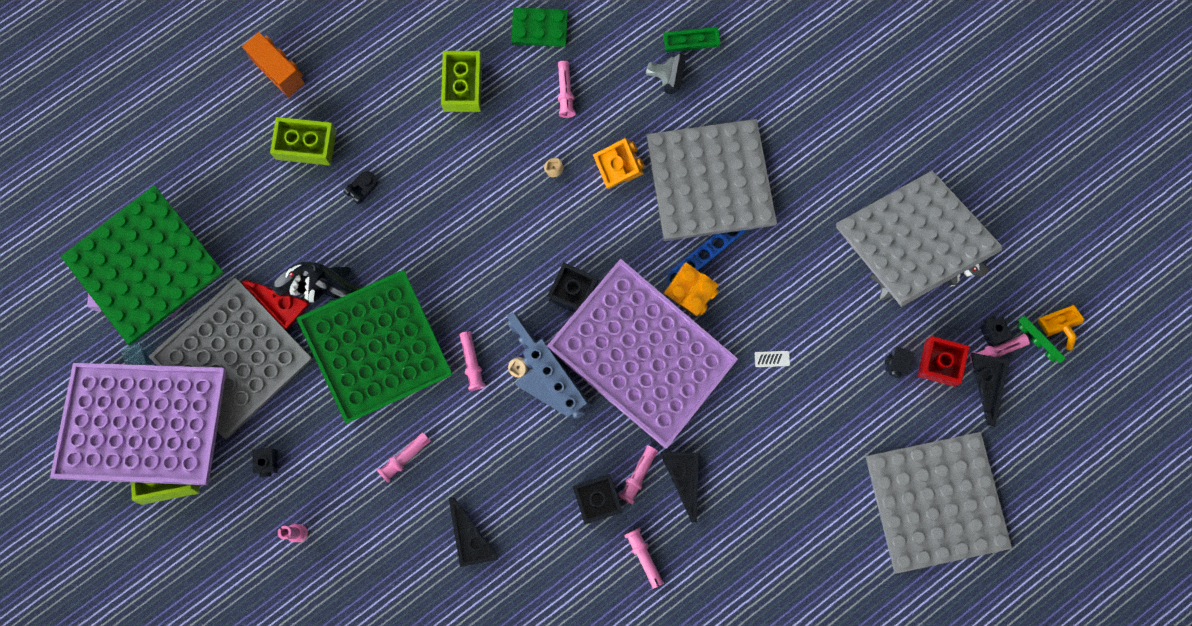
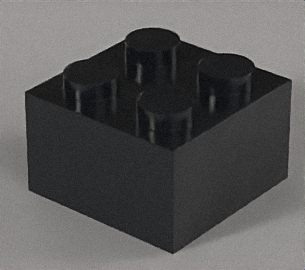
[547,262,599,313]
[572,474,623,525]

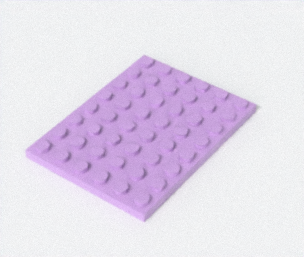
[547,259,738,449]
[50,363,227,485]

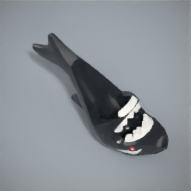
[272,261,361,302]

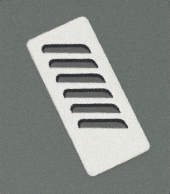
[755,351,790,367]

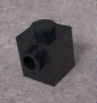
[980,316,1013,347]
[884,346,915,378]
[252,448,278,478]

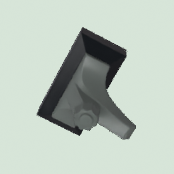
[646,53,686,95]

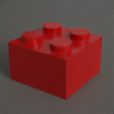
[917,336,970,387]

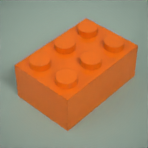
[242,32,305,98]

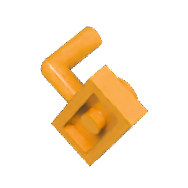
[1038,305,1084,351]

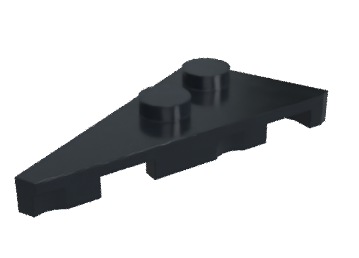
[971,352,1010,427]
[660,451,699,523]
[449,497,498,567]

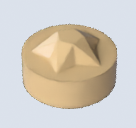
[544,158,564,177]
[508,357,529,377]

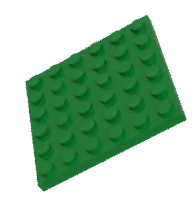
[60,185,224,346]
[296,269,453,424]

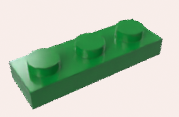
[663,27,720,53]
[1017,315,1066,363]

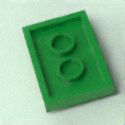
[511,8,568,47]

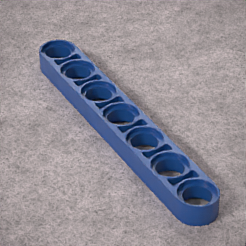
[667,229,749,285]

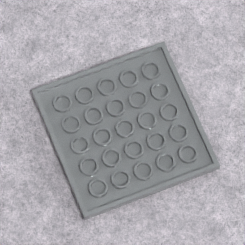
[646,119,777,241]
[836,171,1002,307]
[148,278,313,440]
[866,432,1012,574]

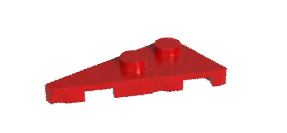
[241,280,310,330]

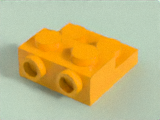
[593,138,645,189]
[663,263,719,316]

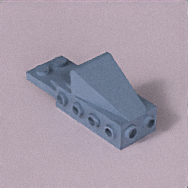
[506,312,591,419]

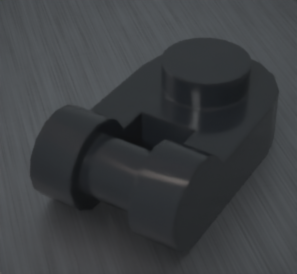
[344,171,377,205]

